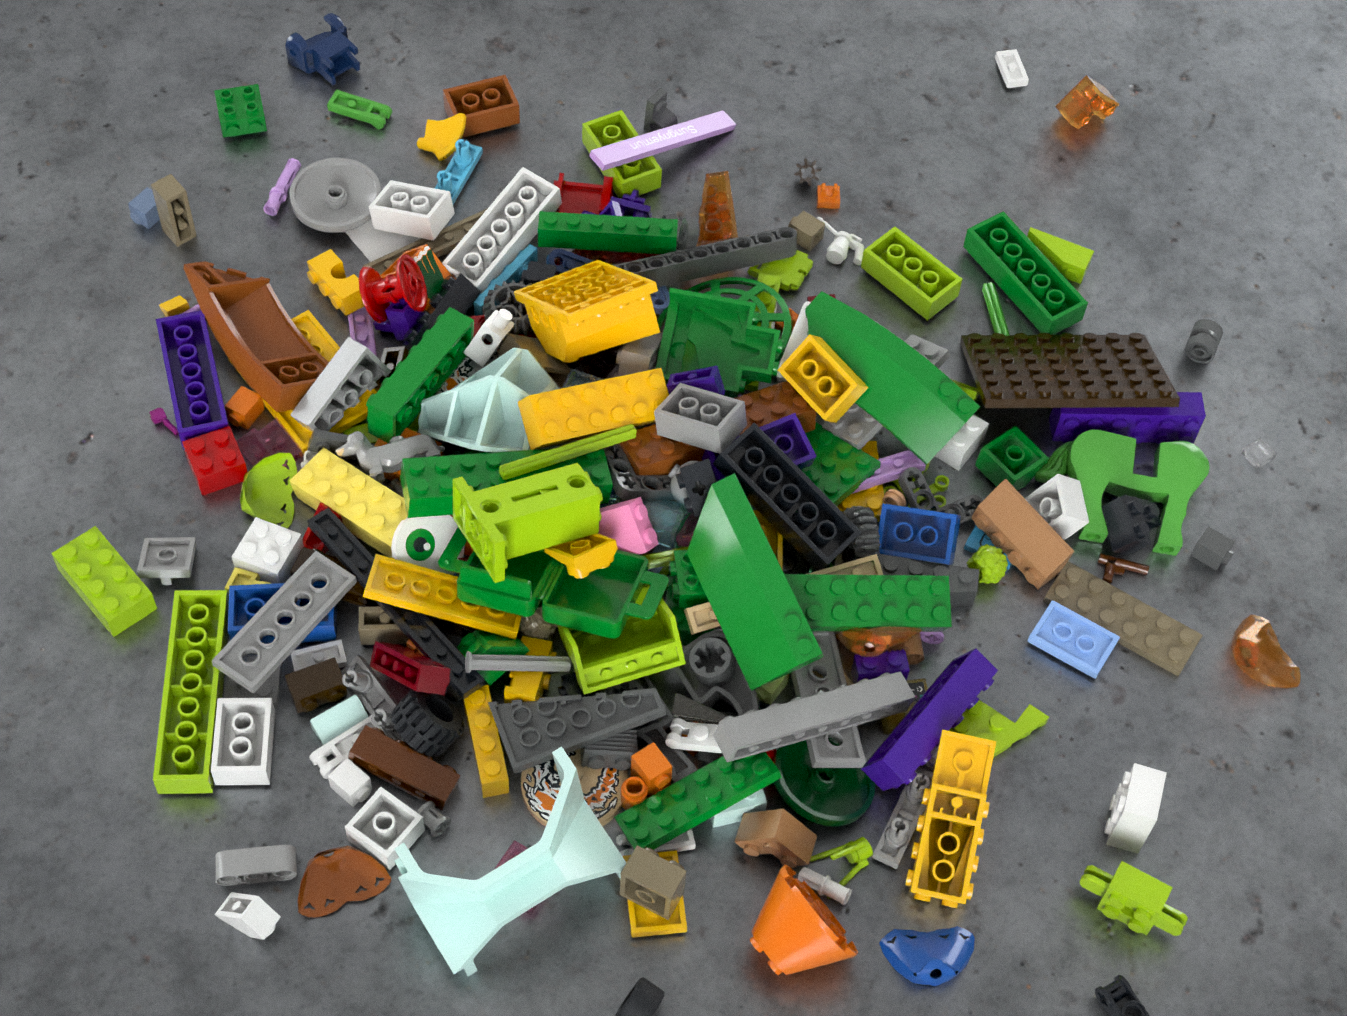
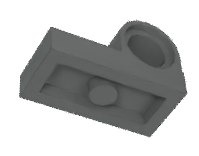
[644,88,678,133]

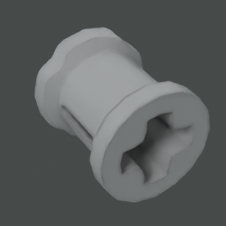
[417,801,451,837]

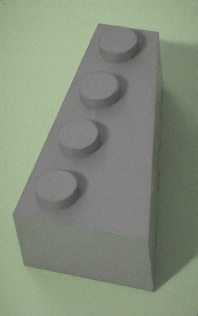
[290,337,392,432]

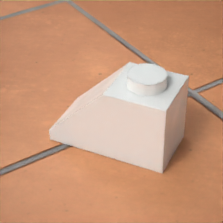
[214,892,281,940]

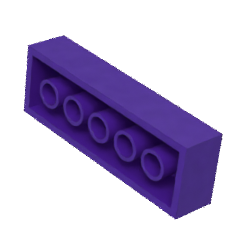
[156,310,229,450]
[1049,392,1206,444]
[861,648,998,791]

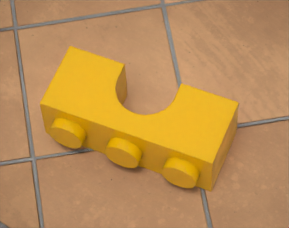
[307,249,364,316]

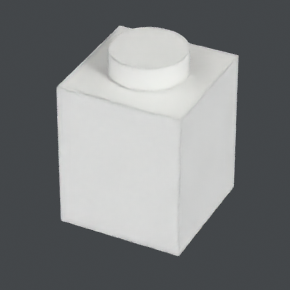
[328,758,372,807]

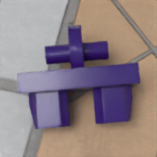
[610,189,652,218]

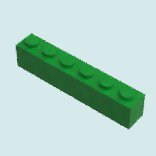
[538,211,678,254]

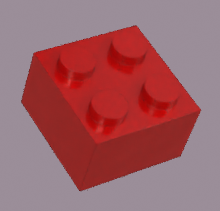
[182,426,248,496]

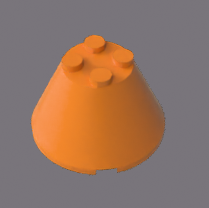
[749,865,858,975]

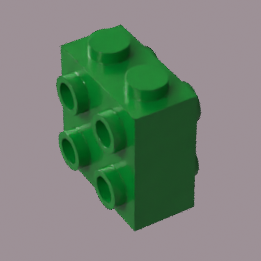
[214,84,267,138]
[669,550,709,608]

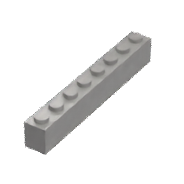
[713,671,915,762]

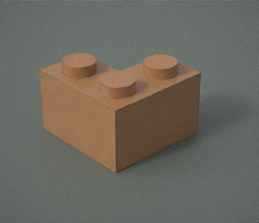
[734,809,817,868]

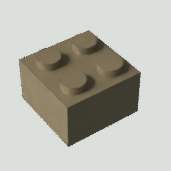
[620,845,687,920]

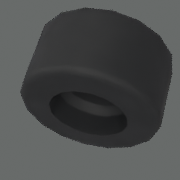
[615,977,665,1016]

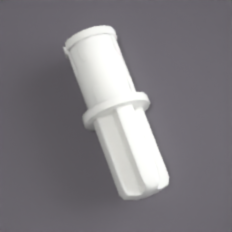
[798,867,852,905]

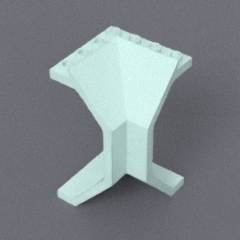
[394,747,626,976]

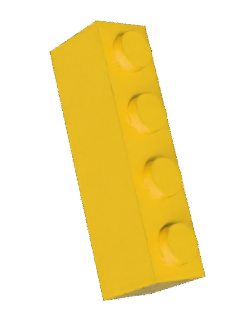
[463,685,509,798]

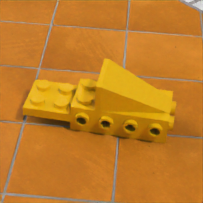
[905,730,996,908]

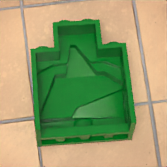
[655,288,784,398]

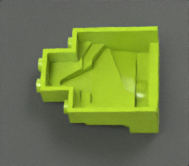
[557,585,686,695]

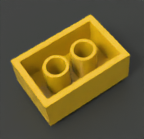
[778,334,869,423]

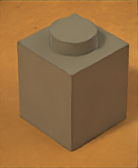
[788,210,825,252]

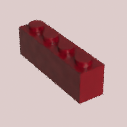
[370,641,451,695]

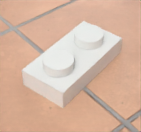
[995,49,1029,88]
[291,640,347,672]

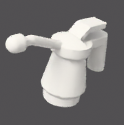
[817,217,864,265]

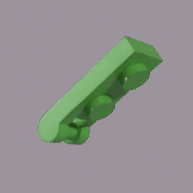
[327,89,393,129]

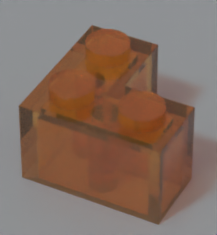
[1055,75,1119,129]

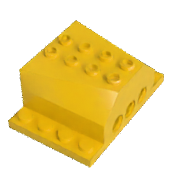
[514,260,660,363]

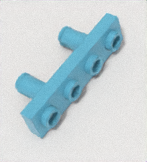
[434,139,483,205]
[473,244,538,316]

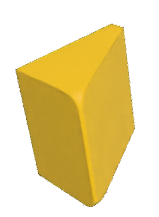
[159,295,190,317]

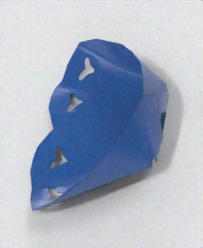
[879,926,975,987]

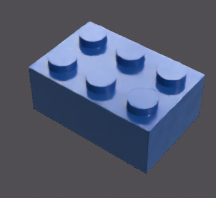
[878,503,961,565]

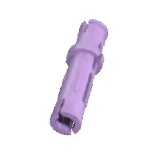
[263,158,301,216]

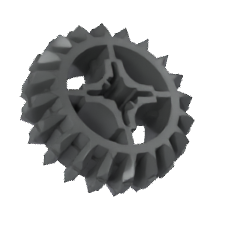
[483,279,535,336]
[841,506,880,563]

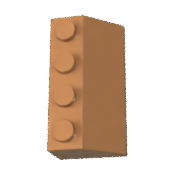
[971,479,1075,590]

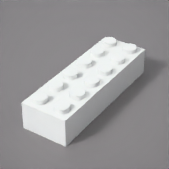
[442,167,562,294]

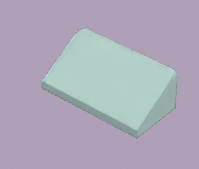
[310,695,369,745]

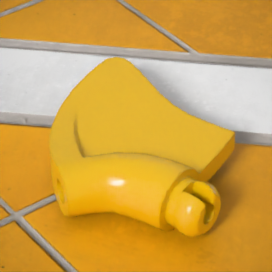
[417,113,466,161]

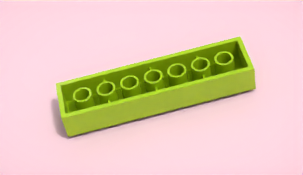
[153,590,229,794]

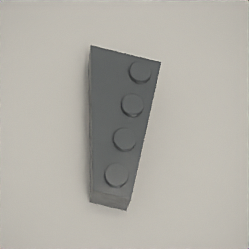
[878,554,979,607]

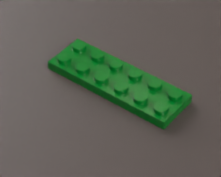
[614,752,782,850]

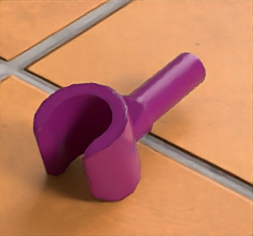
[149,408,178,435]

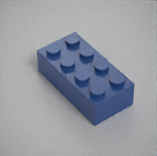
[228,581,337,644]

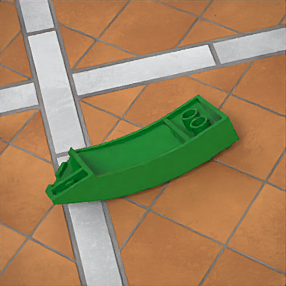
[805,291,980,465]
[687,473,824,691]

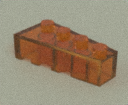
[696,171,738,247]

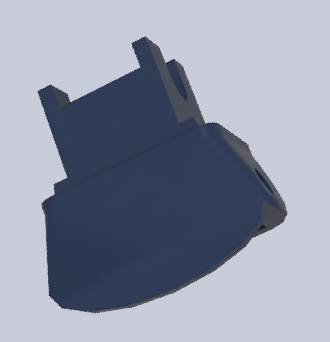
[285,13,360,86]

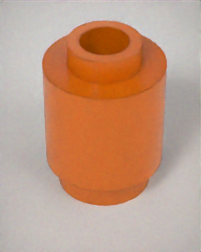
[621,777,648,810]

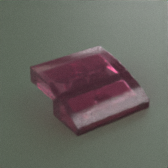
[236,419,304,467]

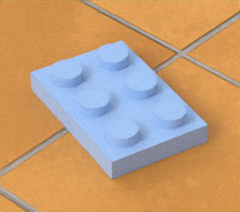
[1027,600,1120,679]

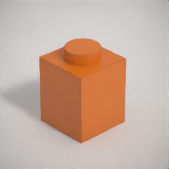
[225,386,265,430]

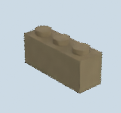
[151,174,197,247]

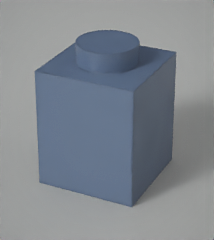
[128,187,160,229]

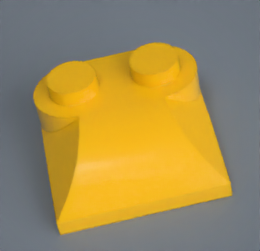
[545,533,618,579]

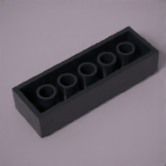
[713,423,861,571]

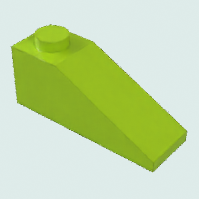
[1027,227,1094,284]

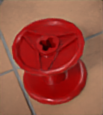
[358,254,427,323]

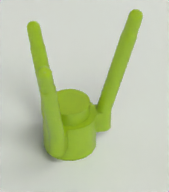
[810,837,873,899]

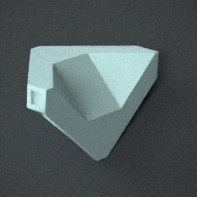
[418,348,582,452]

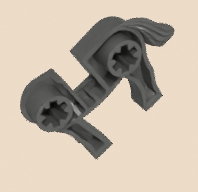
[606,628,761,783]

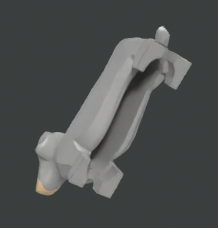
[335,431,445,483]

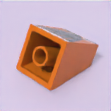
[380,244,452,312]

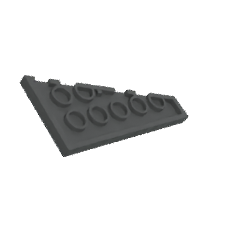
[488,688,666,774]

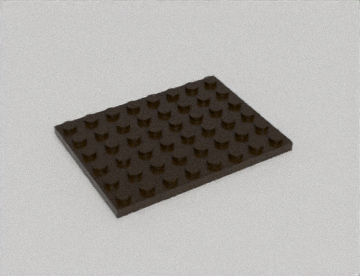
[960,333,1180,408]

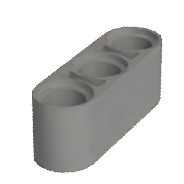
[215,845,297,886]

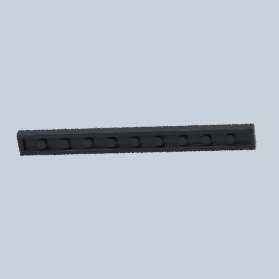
[307,508,485,700]

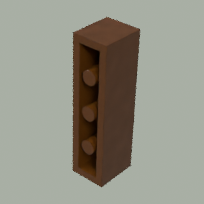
[348,725,461,811]

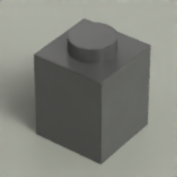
[1191,526,1235,571]

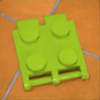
[747,250,813,291]

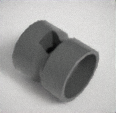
[1184,319,1223,363]

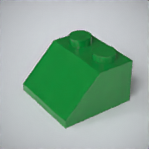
[975,426,1049,491]
[457,630,530,685]

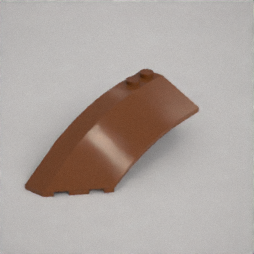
[184,261,329,412]

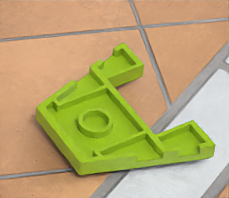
[949,700,1049,758]

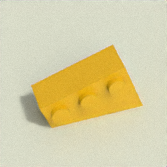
[504,636,557,704]

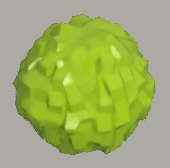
[966,544,1008,584]

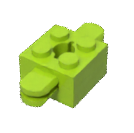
[1079,861,1188,936]

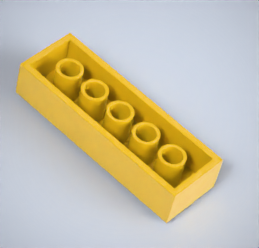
[518,368,669,450]

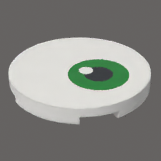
[391,515,465,575]

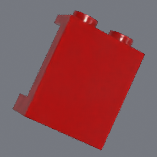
[554,173,613,214]

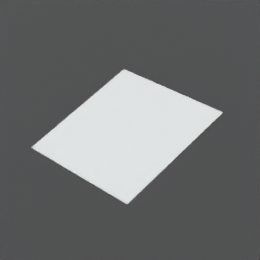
[345,219,421,262]

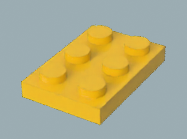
[623,850,687,938]

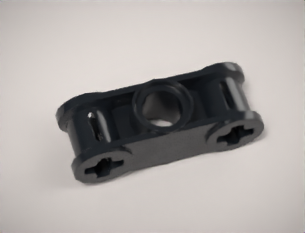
[1095,975,1150,1016]

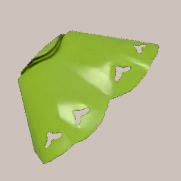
[240,453,297,529]

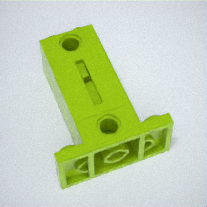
[453,463,602,583]

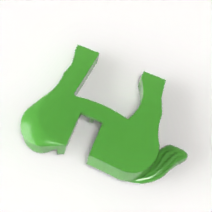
[1034,430,1210,556]

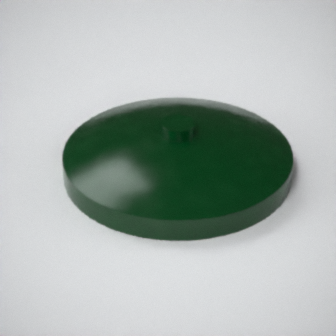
[773,738,875,826]

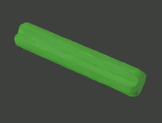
[982,282,1010,336]

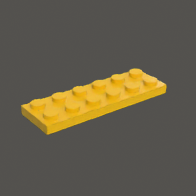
[363,554,521,639]

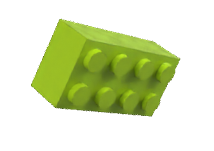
[582,110,662,199]
[861,226,963,321]
[51,526,157,637]

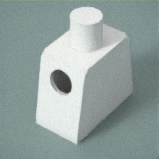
[464,309,514,367]

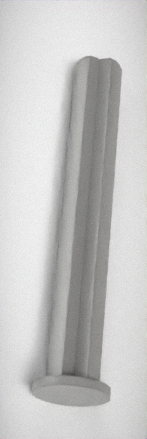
[465,651,571,673]

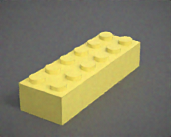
[290,447,407,559]

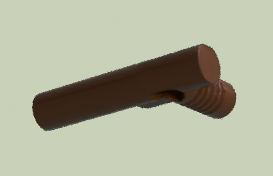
[1098,553,1149,584]

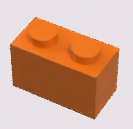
[631,742,672,798]

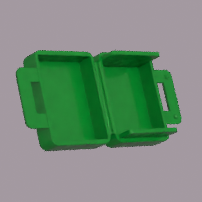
[438,527,669,639]

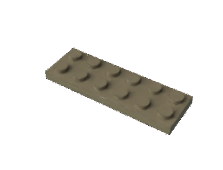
[1043,561,1203,677]

